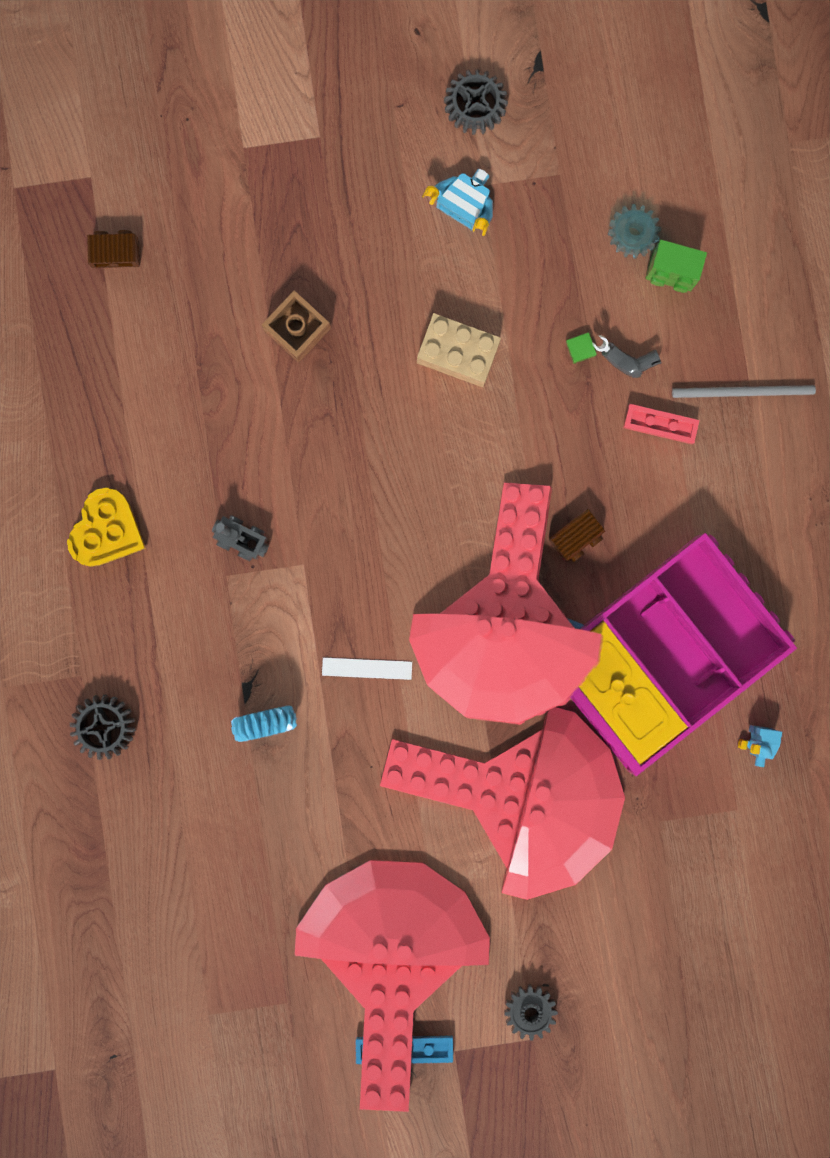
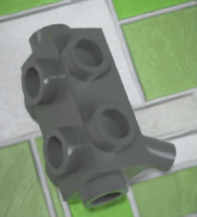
[212,515,269,562]

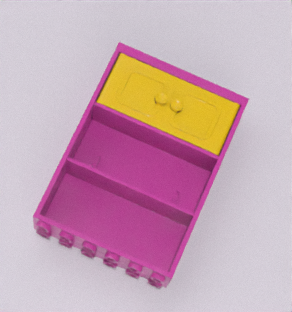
[570,533,797,776]

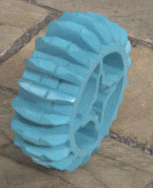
[231,705,297,742]

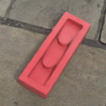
[623,404,700,445]

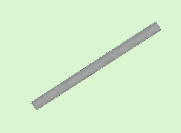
[672,385,816,398]

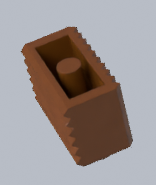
[87,230,139,268]
[548,509,606,562]

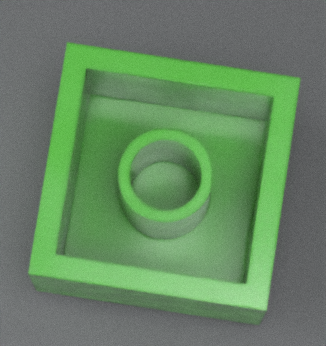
[645,239,707,293]

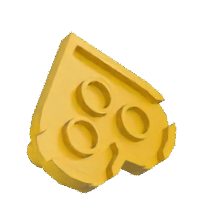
[67,488,146,567]

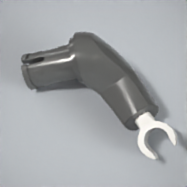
[592,335,661,378]

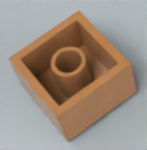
[262,290,331,363]

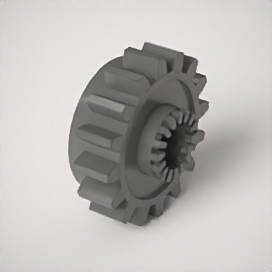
[504,984,558,1041]

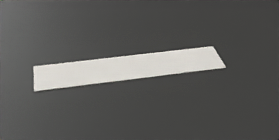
[322,658,412,680]

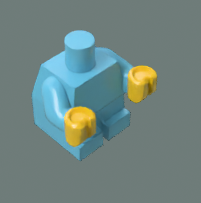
[738,725,782,767]

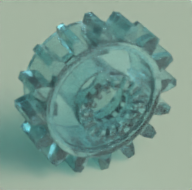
[608,204,661,258]

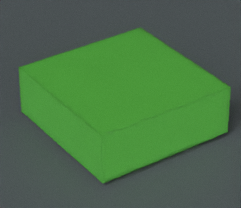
[566,332,597,364]

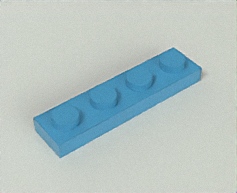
[356,1036,453,1064]

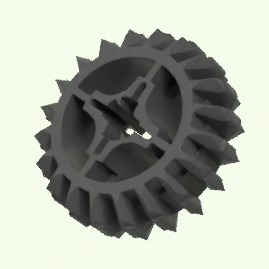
[444,69,508,135]
[69,694,136,760]

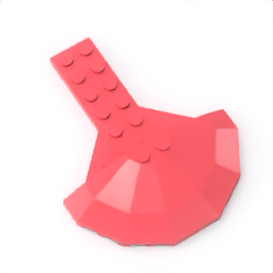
[409,483,603,725]
[380,707,625,900]
[295,860,490,1112]

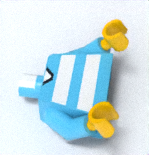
[422,169,493,236]

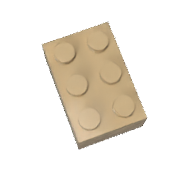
[417,313,501,387]

